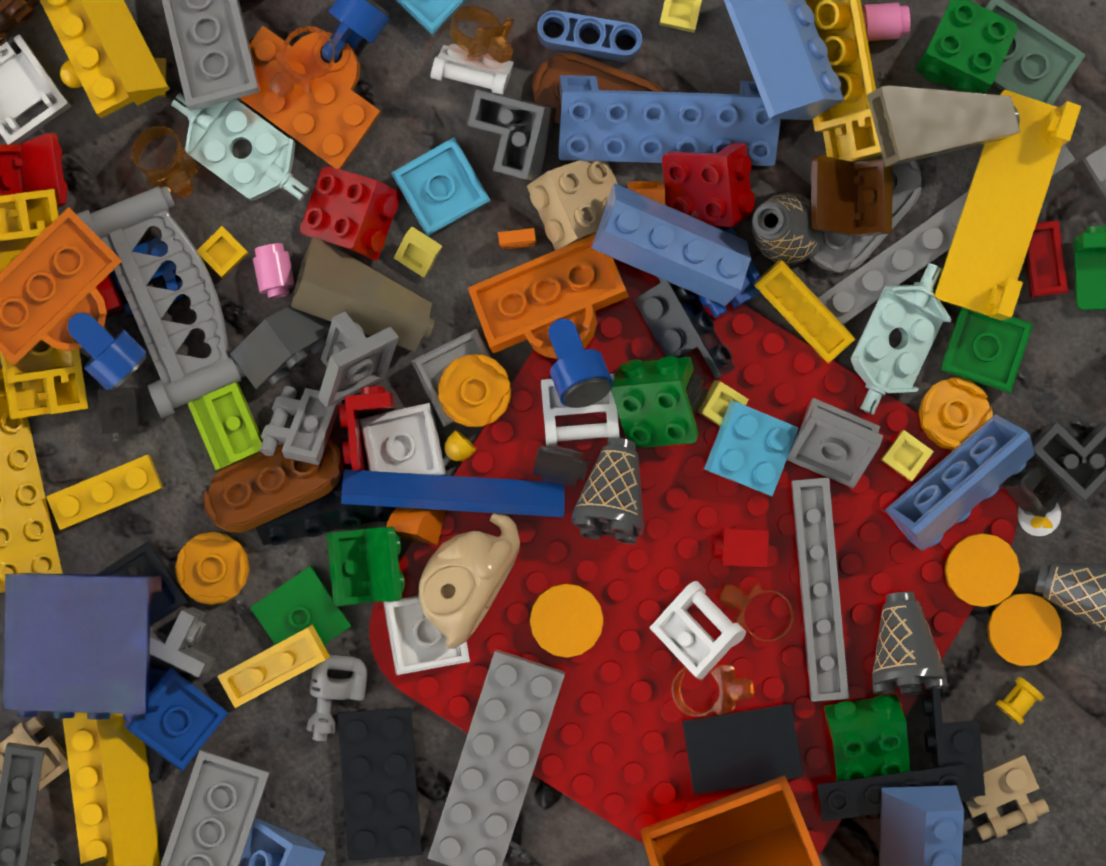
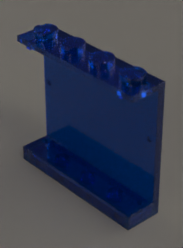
[3,573,161,721]

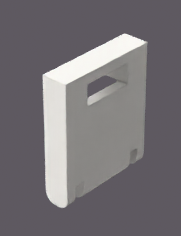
[0,34,72,144]

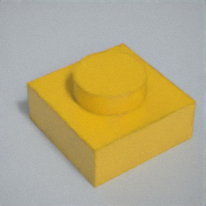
[197,226,249,279]

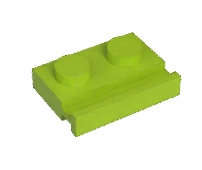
[187,382,263,470]

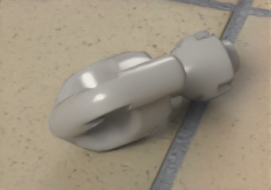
[306,655,367,741]

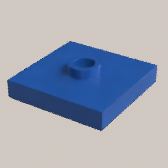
[124,667,228,771]

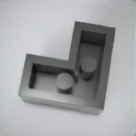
[468,89,556,180]
[230,305,331,389]
[1031,422,1106,501]

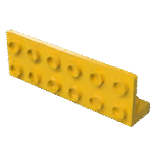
[934,90,1081,321]
[0,369,63,594]

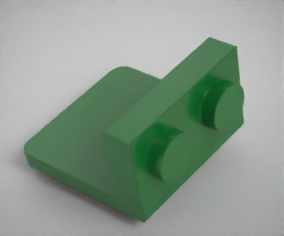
[915,0,1018,94]
[1073,226,1106,310]
[611,356,699,448]
[326,526,405,606]
[824,694,910,781]

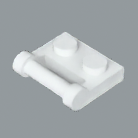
[431,44,514,96]
[541,374,620,446]
[649,581,746,680]

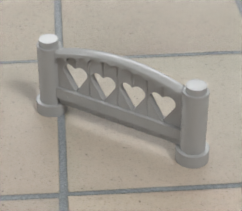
[76,186,246,419]

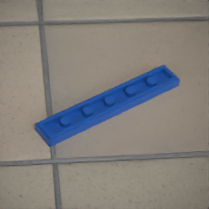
[341,469,565,517]

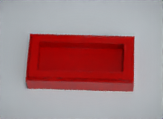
[1025,220,1068,298]

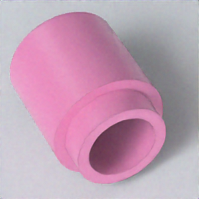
[862,2,911,41]
[253,243,296,299]

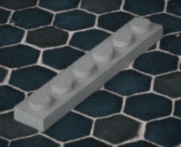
[791,478,849,702]

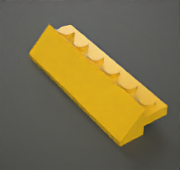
[40,0,169,119]
[805,0,882,162]
[0,189,88,419]
[59,675,161,866]

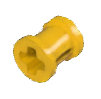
[995,677,1045,726]

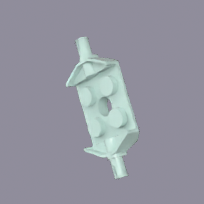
[171,93,309,201]
[851,263,951,415]

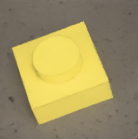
[659,0,702,33]
[394,227,442,278]
[697,380,749,426]
[880,430,934,481]

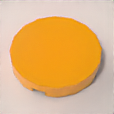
[438,354,511,427]
[919,377,993,451]
[175,532,250,605]
[944,533,1020,607]
[530,584,603,658]
[987,593,1062,666]

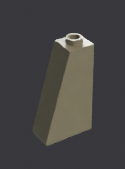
[867,85,1020,167]
[291,236,435,352]

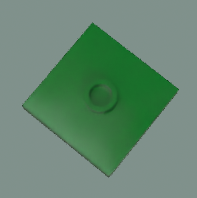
[939,307,1033,394]
[250,566,352,645]

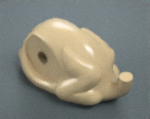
[418,513,520,649]

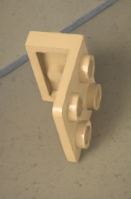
[527,160,618,250]

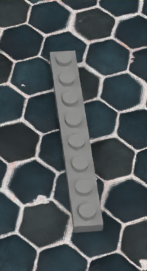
[818,145,1075,324]

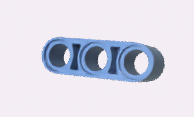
[537,11,642,62]

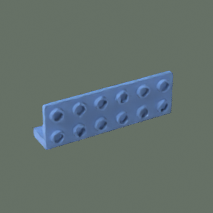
[558,75,780,166]

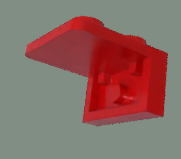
[0,133,68,208]
[662,142,755,227]
[300,166,402,261]
[339,386,396,471]

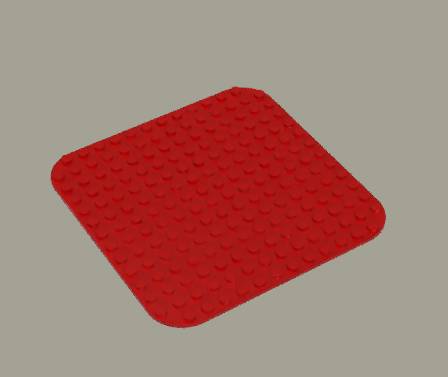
[369,258,1018,857]

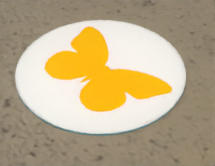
[1017,493,1061,536]

